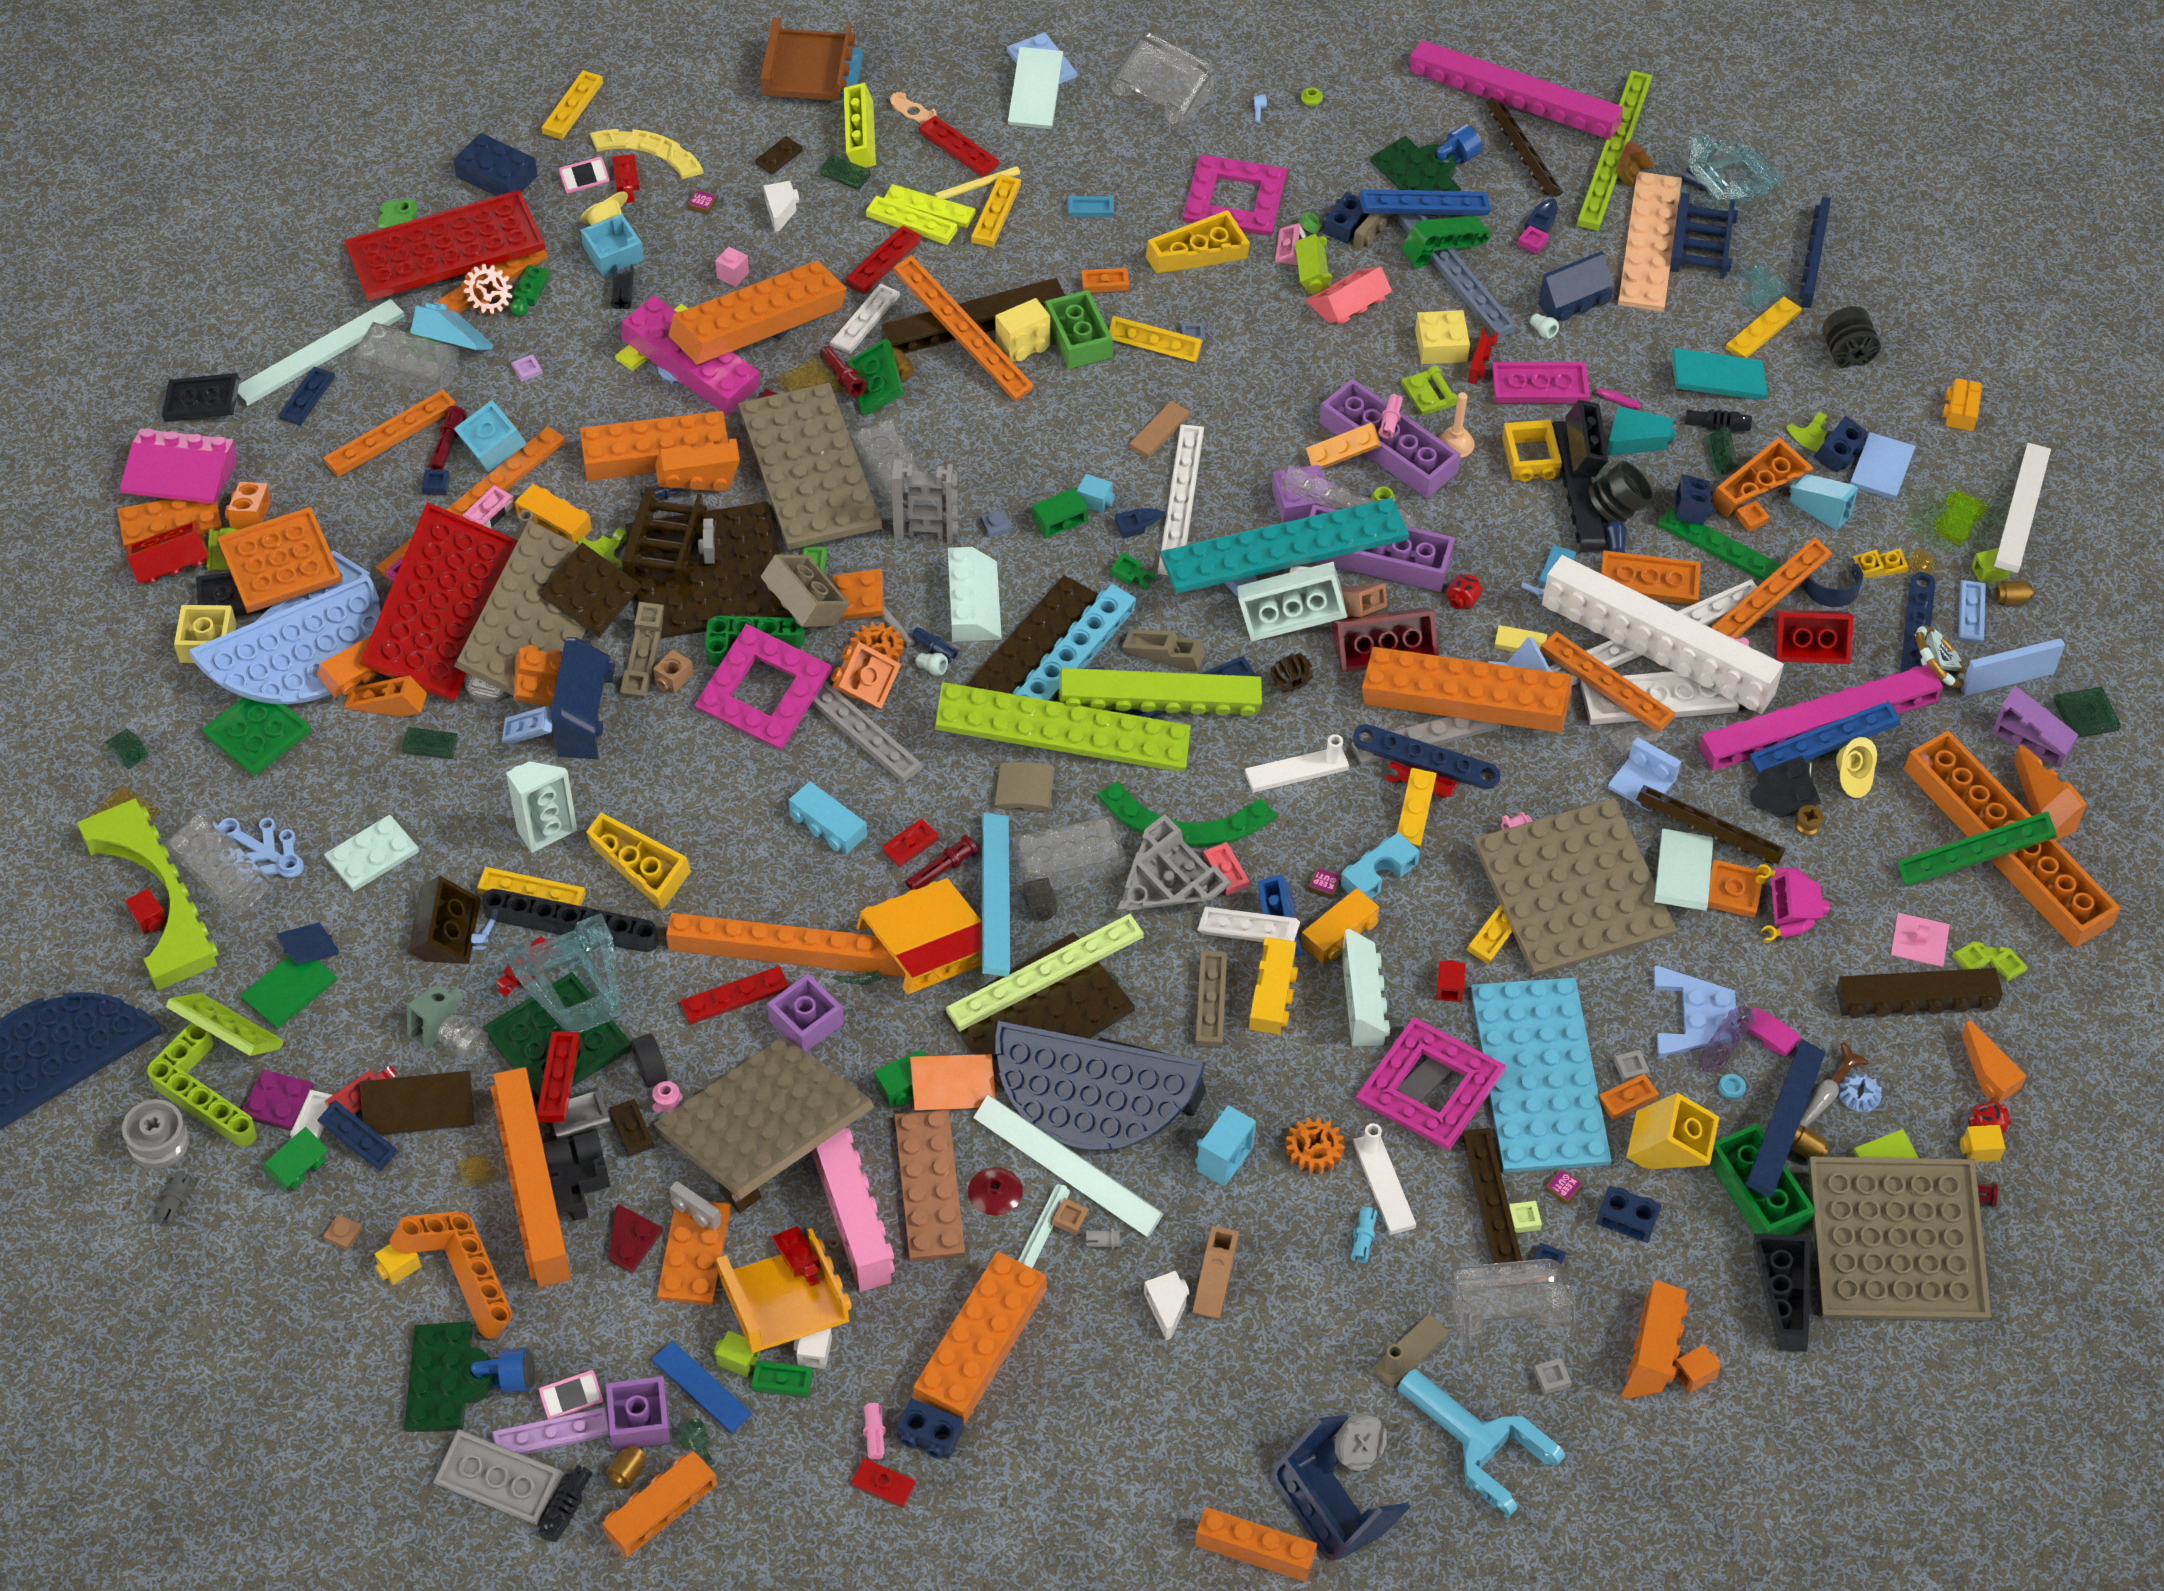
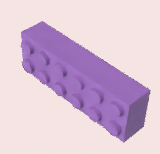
[1319,379,1461,499]
[1309,505,1455,592]

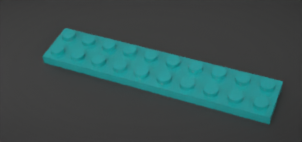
[1161,498,1409,594]

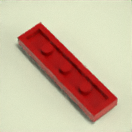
[919,115,999,177]
[846,225,921,294]
[680,966,789,1025]
[537,1032,580,1122]

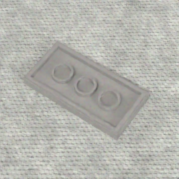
[433,1429,563,1526]

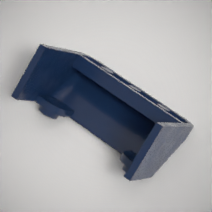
[551,637,615,760]
[1272,1415,1410,1560]

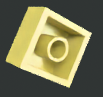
[995,298,1050,362]
[1415,310,1470,364]
[174,605,237,663]

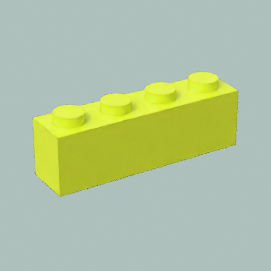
[844,83,876,170]

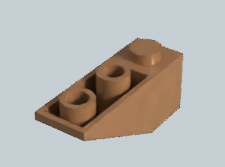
[1192,1226,1239,1320]

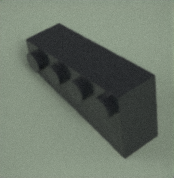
[1753,1233,1811,1352]

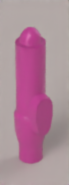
[1596,388,1641,410]

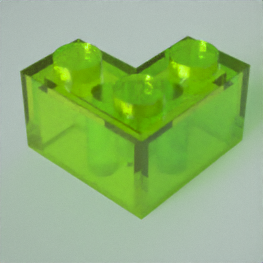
[1933,489,1990,546]

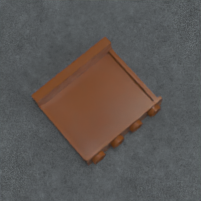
[760,18,855,101]

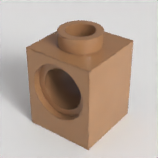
[653,649,694,694]

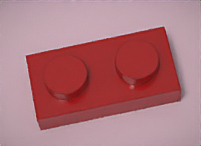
[882,818,939,868]

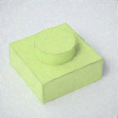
[1509,1201,1542,1233]

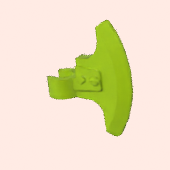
[1786,411,1827,452]
[577,528,627,567]

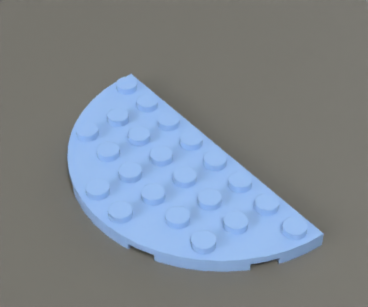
[189,575,380,704]

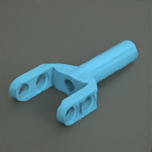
[1398,1369,1565,1518]

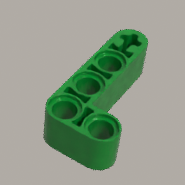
[1402,216,1491,269]
[705,616,805,667]

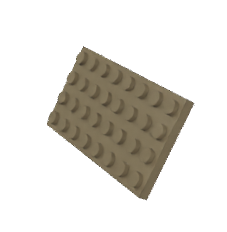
[738,383,882,550]
[454,521,618,708]

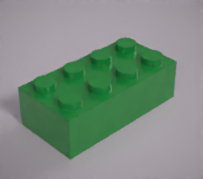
[1709,1123,1816,1235]

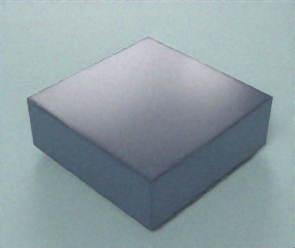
[1180,323,1206,344]

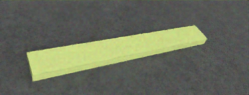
[946,914,1144,1032]

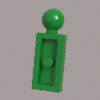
[510,265,550,317]

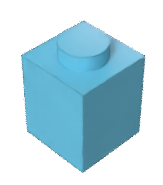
[1077,474,1115,513]

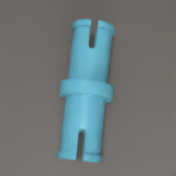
[1350,1207,1378,1263]

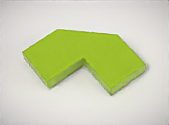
[1952,941,2028,982]

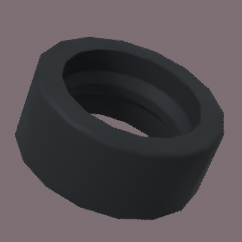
[631,1033,668,1088]

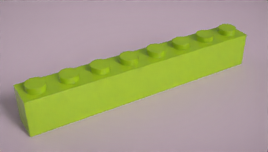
[1059,668,1262,717]

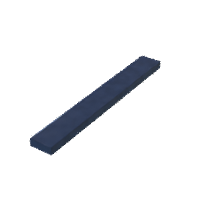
[1745,1039,1826,1198]

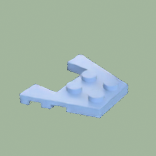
[1653,966,1738,1058]

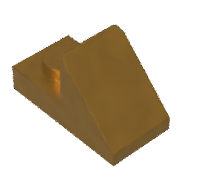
[1615,141,1654,187]

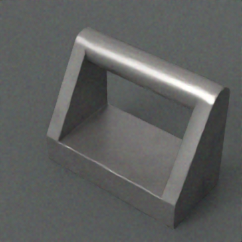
[550,1087,611,1140]

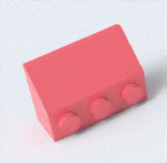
[1305,266,1392,325]

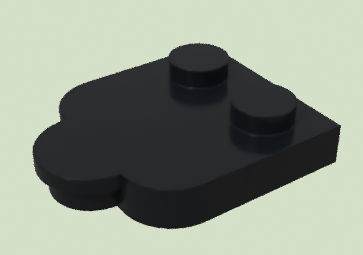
[1750,755,1821,817]

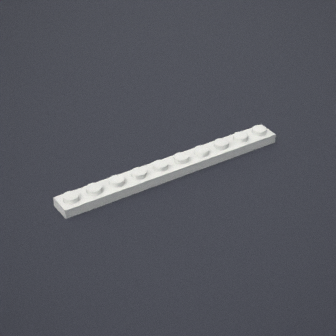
[1549,579,1757,686]

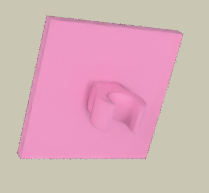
[1891,913,1950,967]

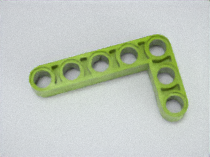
[147,1023,257,1147]

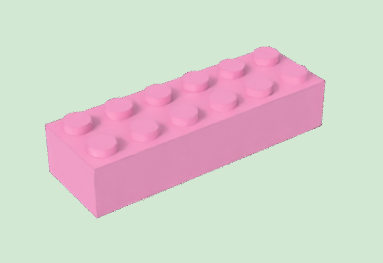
[812,1127,895,1292]

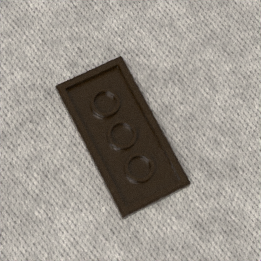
[360,1071,474,1135]

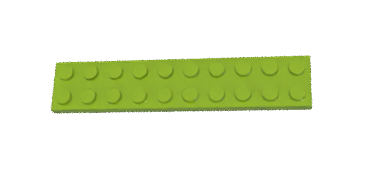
[934,682,1191,772]

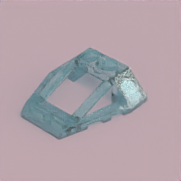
[1689,134,1784,200]
[503,913,622,1033]

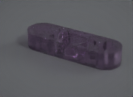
[1698,1006,1754,1073]

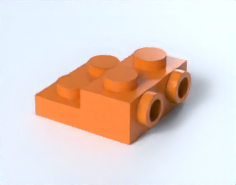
[831,642,901,709]
[514,645,562,707]

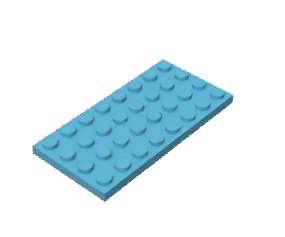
[1470,978,1612,1173]

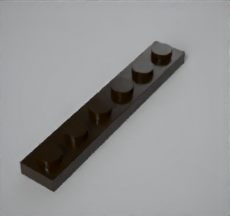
[1486,97,1564,197]
[1636,785,1786,864]
[1462,1128,1525,1280]

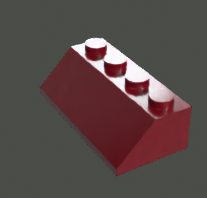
[1331,607,1439,672]

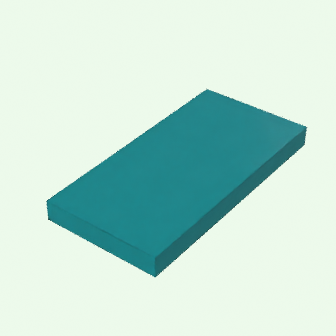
[1671,348,1768,400]

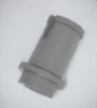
[1086,1228,1120,1250]

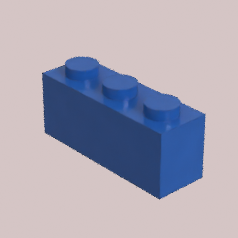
[1257,874,1303,957]

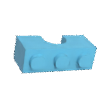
[1341,832,1420,899]

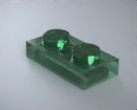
[820,154,870,190]
[1705,426,1738,476]
[401,727,458,759]

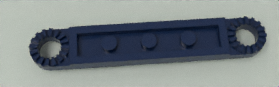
[1900,572,1935,673]
[1352,724,1500,789]

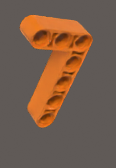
[389,1212,512,1339]

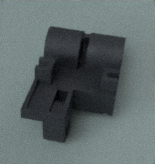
[542,1128,610,1220]

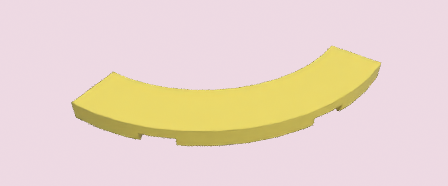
[590,129,704,179]

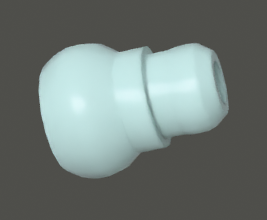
[1530,314,1559,339]
[915,653,948,676]

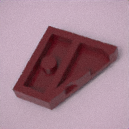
[609,1204,663,1274]

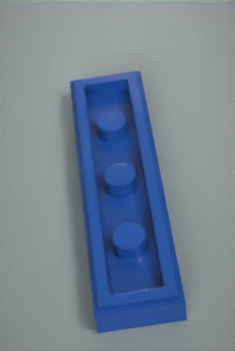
[652,1341,752,1434]

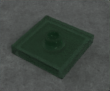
[2054,686,2121,738]

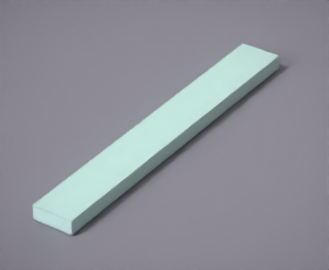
[237,299,405,406]
[973,1095,1164,1237]

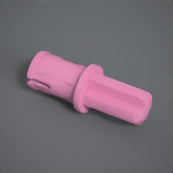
[1379,394,1403,439]
[863,1403,886,1460]

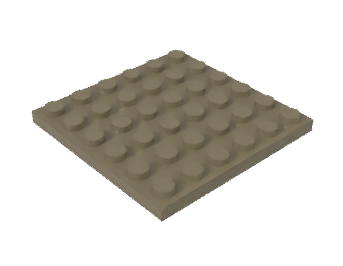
[1473,798,1677,977]
[653,1036,874,1199]
[1808,1157,1991,1321]

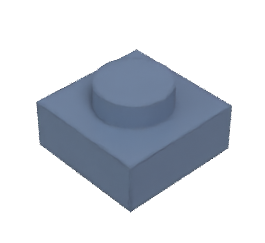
[981,510,1012,538]

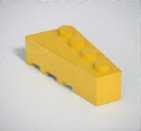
[1145,210,1250,274]
[586,812,691,911]

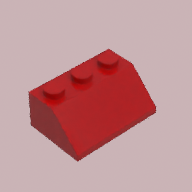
[126,520,209,584]
[1773,609,1854,664]

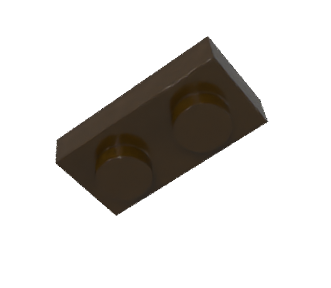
[755,136,803,175]
[609,1099,654,1157]

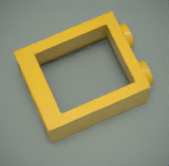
[1502,420,1562,482]

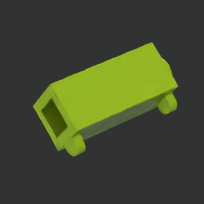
[1295,233,1332,294]

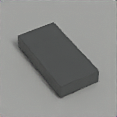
[1397,1057,1451,1103]

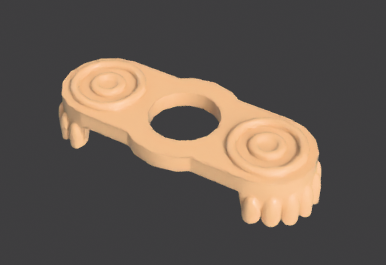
[890,92,937,124]

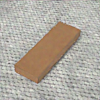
[1129,401,1190,459]

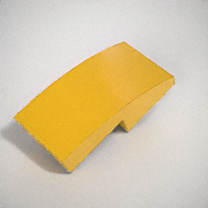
[1853,548,1909,578]

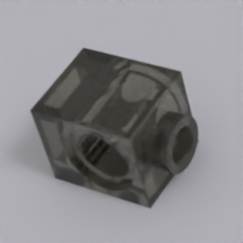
[1023,877,1057,921]

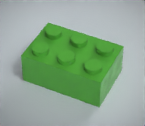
[1045,290,1113,369]

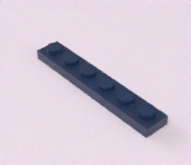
[1798,196,1831,309]

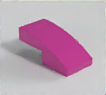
[1739,1007,1801,1057]

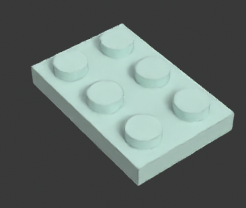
[324,815,419,892]

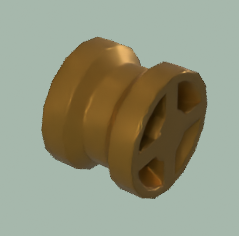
[1795,805,1824,836]

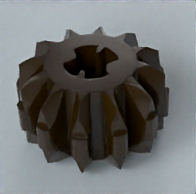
[1270,653,1314,693]

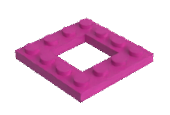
[1182,154,1288,236]
[695,624,833,750]
[1356,1017,1506,1151]

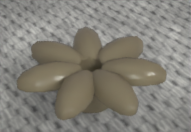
[823,1232,844,1263]

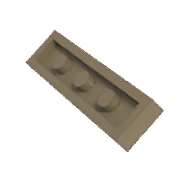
[1195,951,1227,1048]

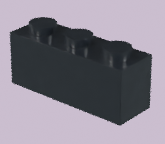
[1565,399,1608,478]

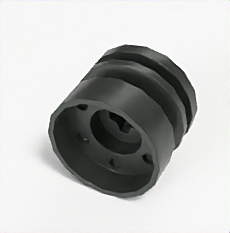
[1822,306,1881,368]
[1589,461,1654,523]

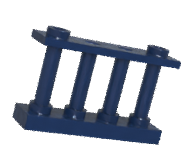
[1670,193,1738,279]

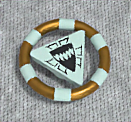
[1915,626,1966,688]

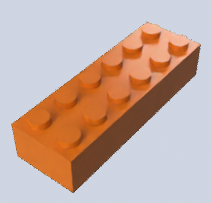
[580,411,728,481]
[913,1251,1047,1425]

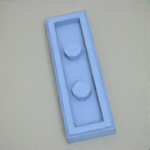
[1958,580,1986,644]
[502,706,552,744]

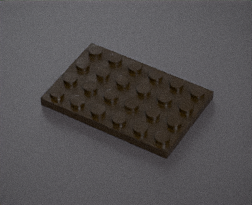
[943,932,1135,1091]

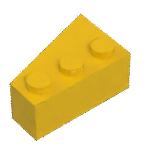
[1249,937,1298,1035]

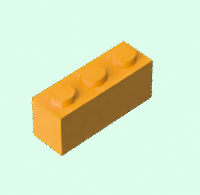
[515,484,592,544]
[1301,888,1379,964]

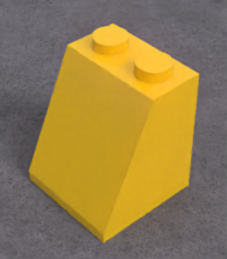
[1626,1092,1720,1169]

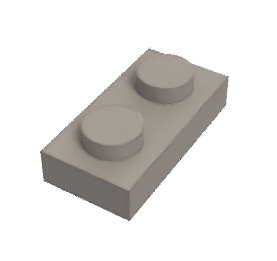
[669,1181,721,1231]

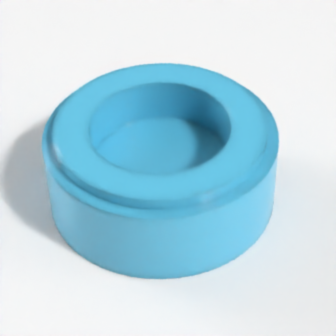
[1718,1074,1746,1100]

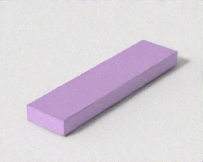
[492,1407,610,1455]

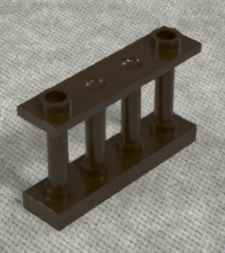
[622,486,707,584]

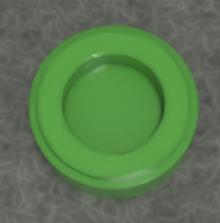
[1299,212,1322,234]

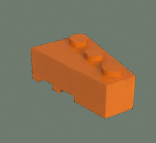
[655,438,740,492]

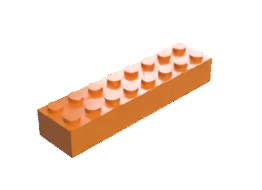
[668,260,847,365]
[1362,647,1572,733]
[490,1067,571,1288]

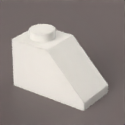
[764,181,799,232]
[1144,1271,1189,1340]

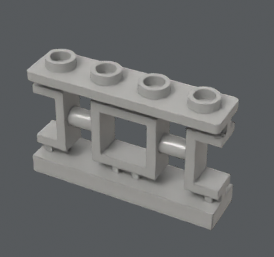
[891,460,958,543]

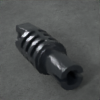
[1685,409,1752,432]
[538,1465,593,1542]

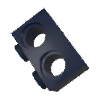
[1322,192,1369,244]
[1813,415,1869,472]
[1675,474,1714,525]
[1596,1185,1662,1243]
[896,1398,964,1459]

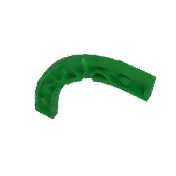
[1097,781,1277,848]

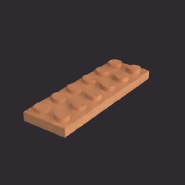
[894,1109,965,1262]

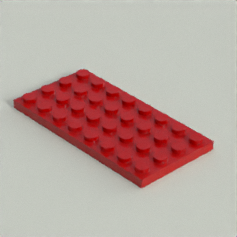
[344,190,546,301]
[359,502,518,703]

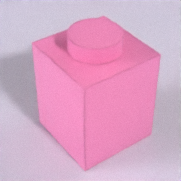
[715,247,749,287]

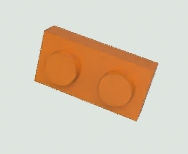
[1081,268,1129,293]
[1598,1073,1659,1121]

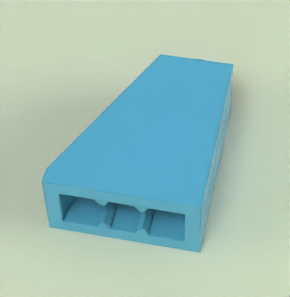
[1789,474,1859,531]

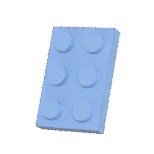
[1007,32,1077,84]

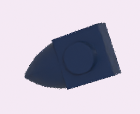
[1524,198,1558,233]
[1114,508,1165,538]

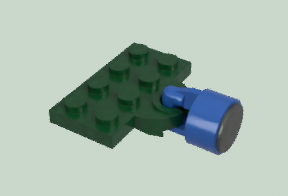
[1370,124,1483,215]
[404,1321,535,1432]

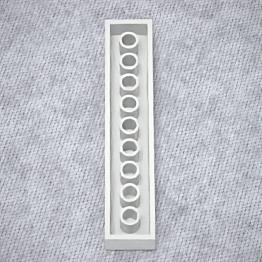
[1542,555,1784,715]

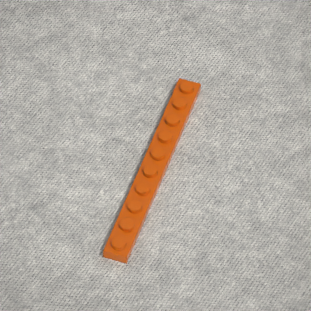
[376,426,566,583]

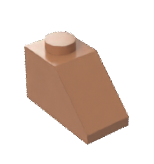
[1341,582,1387,617]

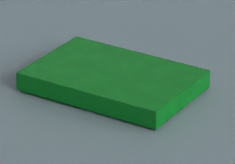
[848,338,904,415]
[240,956,337,1030]

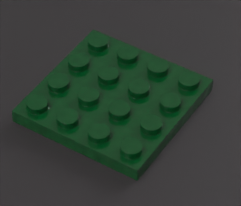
[482,972,632,1100]

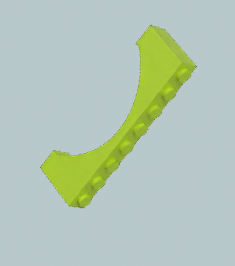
[77,798,219,991]

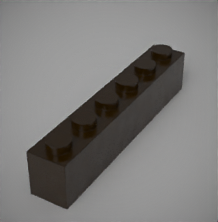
[1835,968,2003,1018]

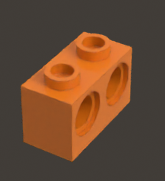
[225,482,270,530]

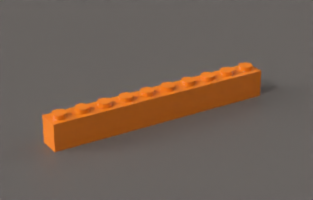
[666,913,906,977]

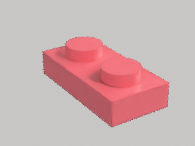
[1203,842,1250,896]

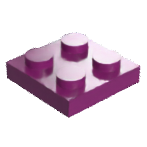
[242,1069,314,1131]

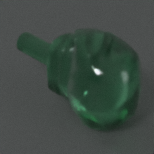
[676,1418,714,1466]

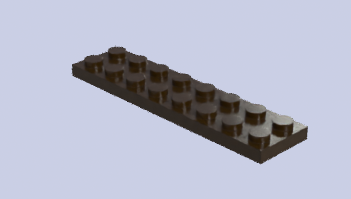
[966,575,1099,694]

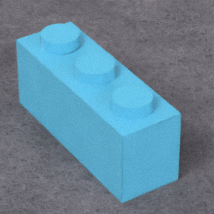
[789,781,867,855]

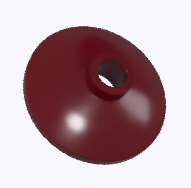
[968,1167,1023,1216]

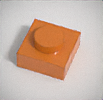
[1735,501,1770,532]

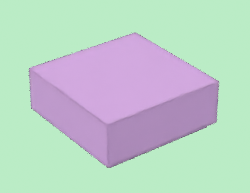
[511,354,543,382]

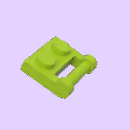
[1401,366,1458,416]

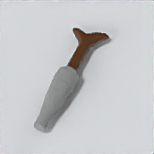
[1799,1042,1869,1127]

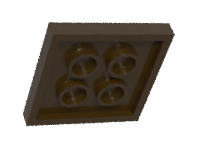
[539,542,642,638]

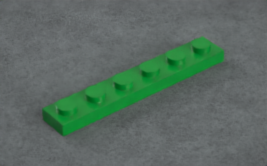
[1657,507,1782,582]
[1897,811,2058,887]

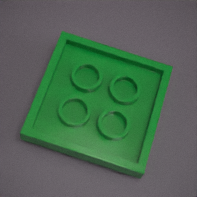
[202,697,312,777]

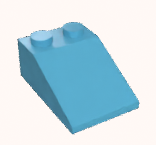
[410,302,493,350]

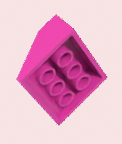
[120,429,236,504]

